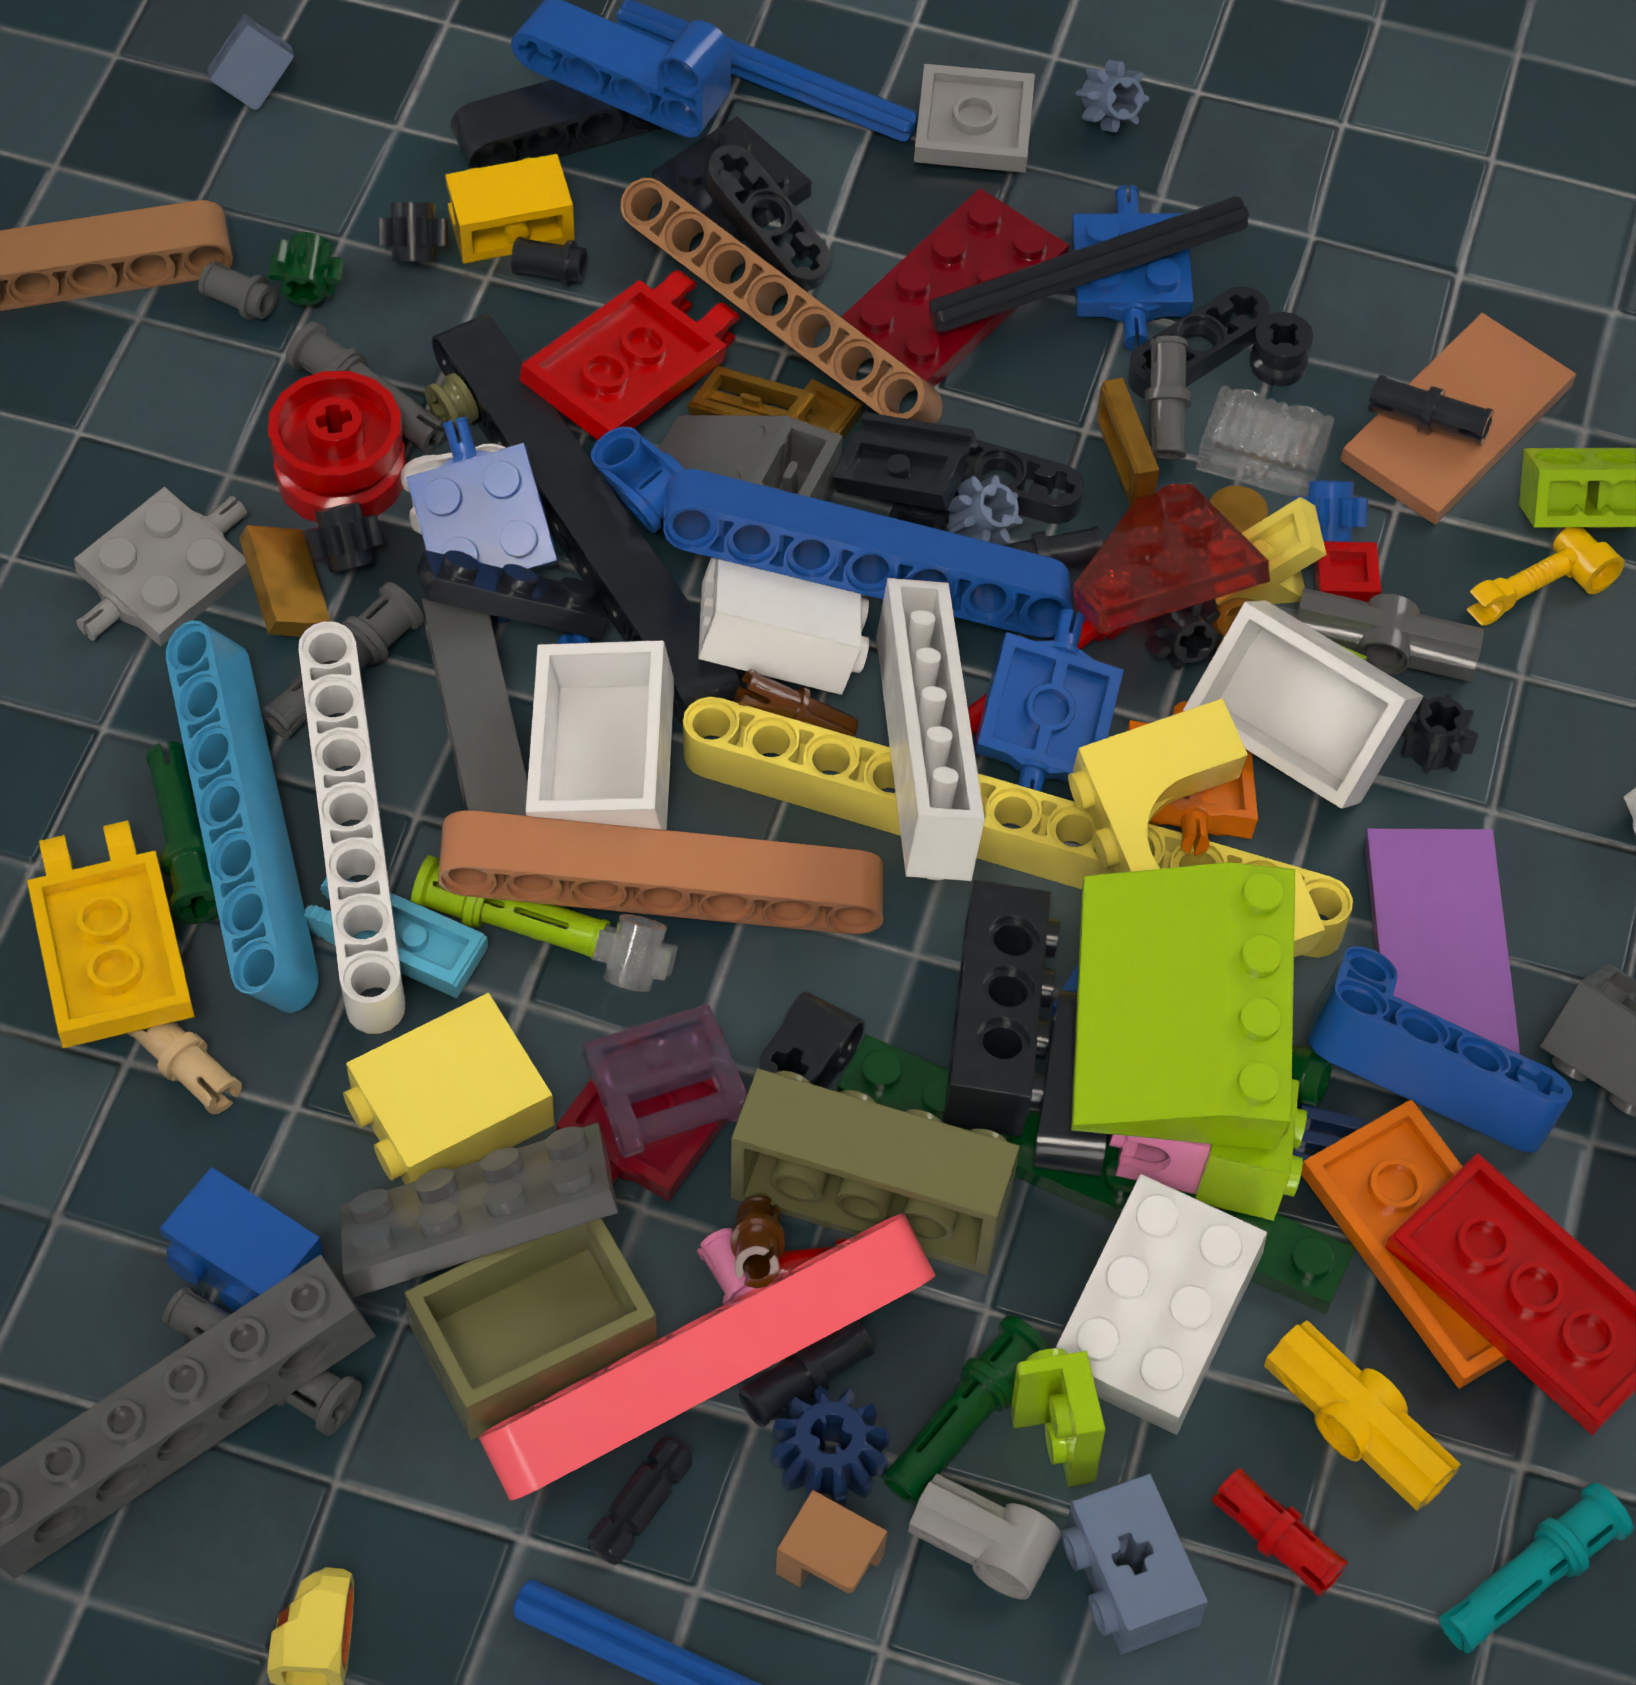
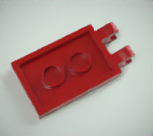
[519,270,740,440]

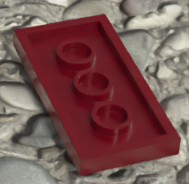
[841,188,1069,387]

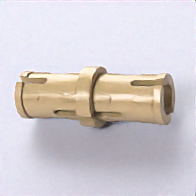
[127,1022,242,1114]

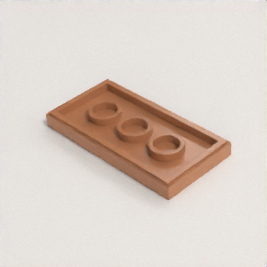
[1340,313,1576,525]

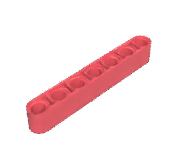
[478,1213,936,1500]

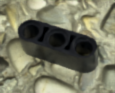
[1033,989,1107,1178]

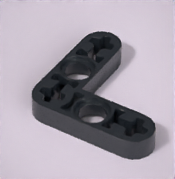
[888,439,1084,531]

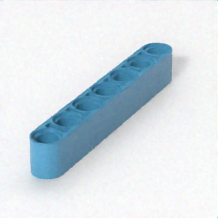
[166,620,319,1013]

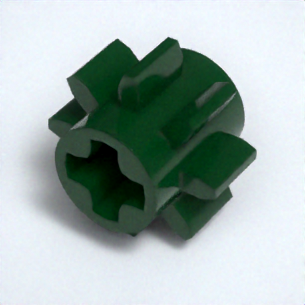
[268,232,344,305]

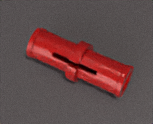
[1211,1468,1349,1597]

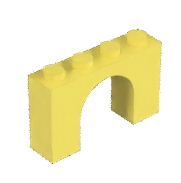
[1068,698,1325,957]

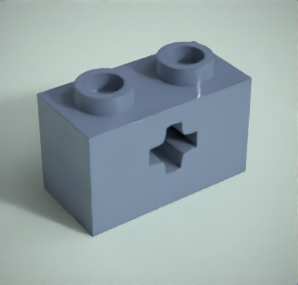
[1061,1474,1208,1655]

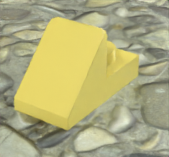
[1206,497,1327,606]

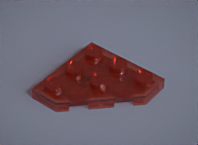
[1073,483,1270,634]

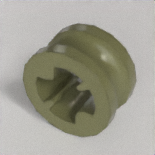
[425,373,479,431]

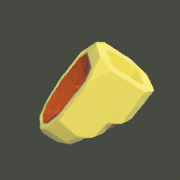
[267,1567,354,1685]

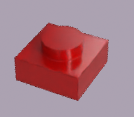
[1314,541,1381,602]

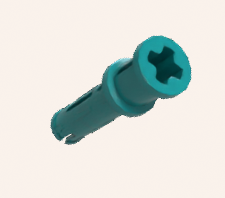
[1439,1482,1634,1654]

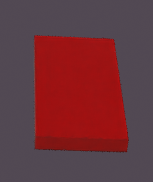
[1385,1153,1636,1436]

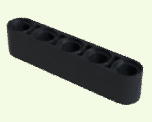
[450,46,671,169]

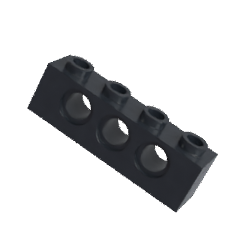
[943,880,1060,1137]

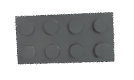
[340,1123,618,1298]

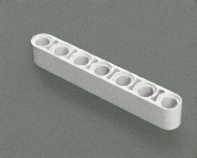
[299,622,405,1034]

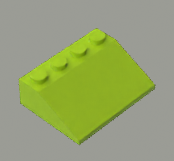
[1071,862,1295,1150]

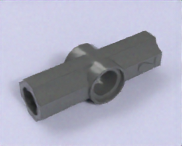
[1296,588,1484,682]

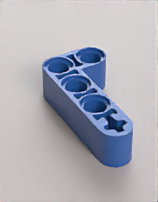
[511,0,731,138]
[1308,946,1572,1152]

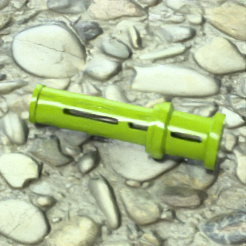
[411,855,610,960]

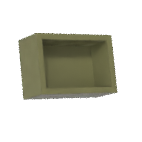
[404,1218,657,1440]

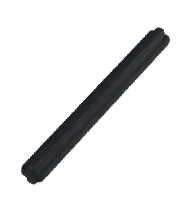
[928,196,1249,332]

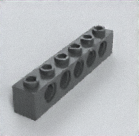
[0,1255,376,1579]

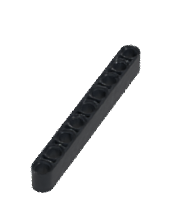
[431,313,742,725]

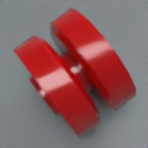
[268,371,407,523]

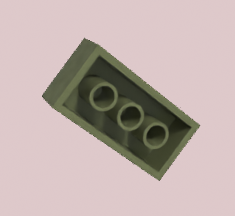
[731,1068,1020,1275]

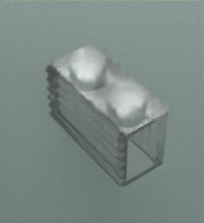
[1196,385,1335,497]

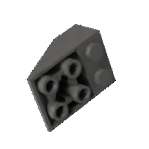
[658,415,843,521]

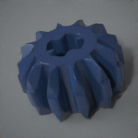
[771,1385,890,1507]

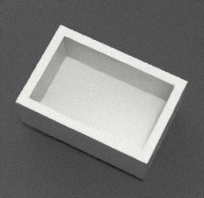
[1183,600,1424,809]
[526,641,674,830]
[1056,1174,1267,1435]

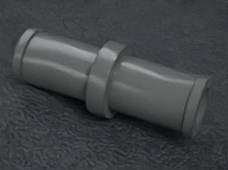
[1144,335,1192,461]

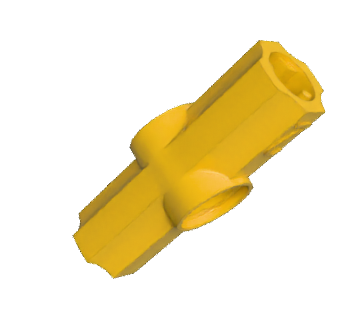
[1264,1320,1461,1511]

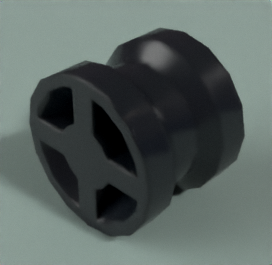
[1249,311,1313,387]

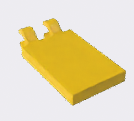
[27,820,195,1048]

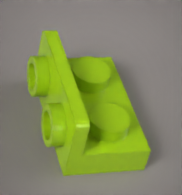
[1010,1348,1105,1487]

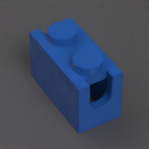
[159,1167,325,1312]

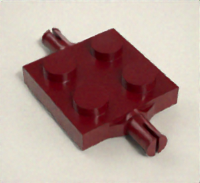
[556,1018,742,1202]

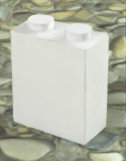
[698,557,869,695]

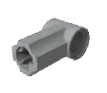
[908,1474,1062,1600]

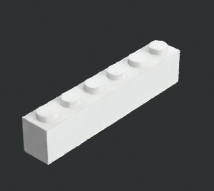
[876,578,985,881]

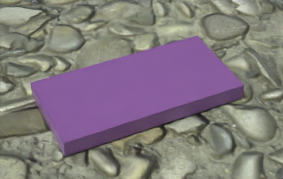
[1364,828,1520,1054]

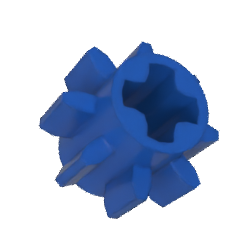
[1293,480,1368,542]

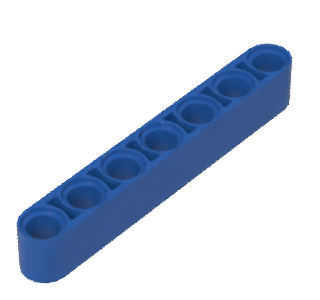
[663,469,1074,638]

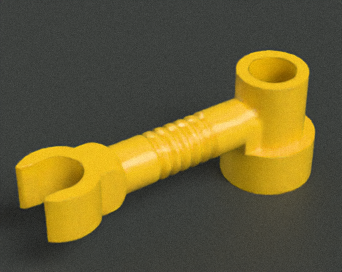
[1467,527,1625,626]

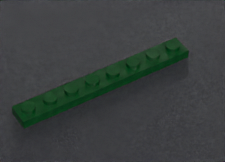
[837,1034,1355,1314]

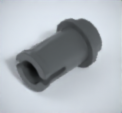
[198,261,277,320]

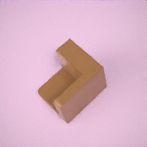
[776,1490,888,1593]

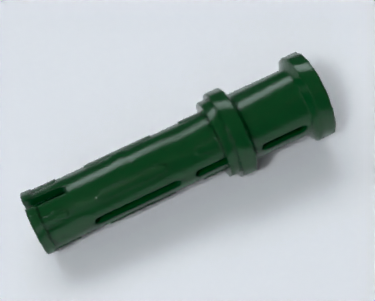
[146,741,219,924]
[881,1315,1051,1506]

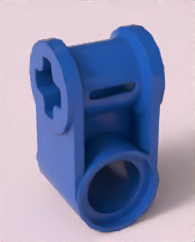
[591,427,685,533]

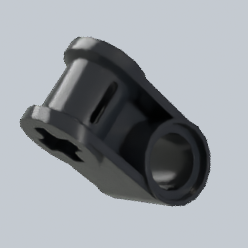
[760,991,865,1089]

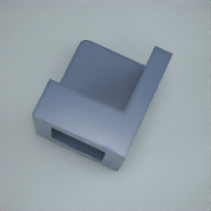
[207,14,294,110]

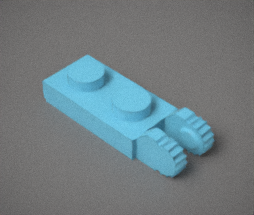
[304,877,488,998]

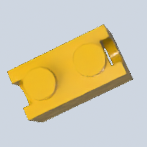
[445,154,575,264]

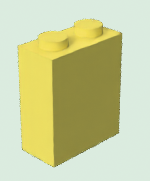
[343,993,555,1184]

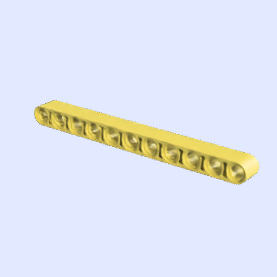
[683,697,1353,958]

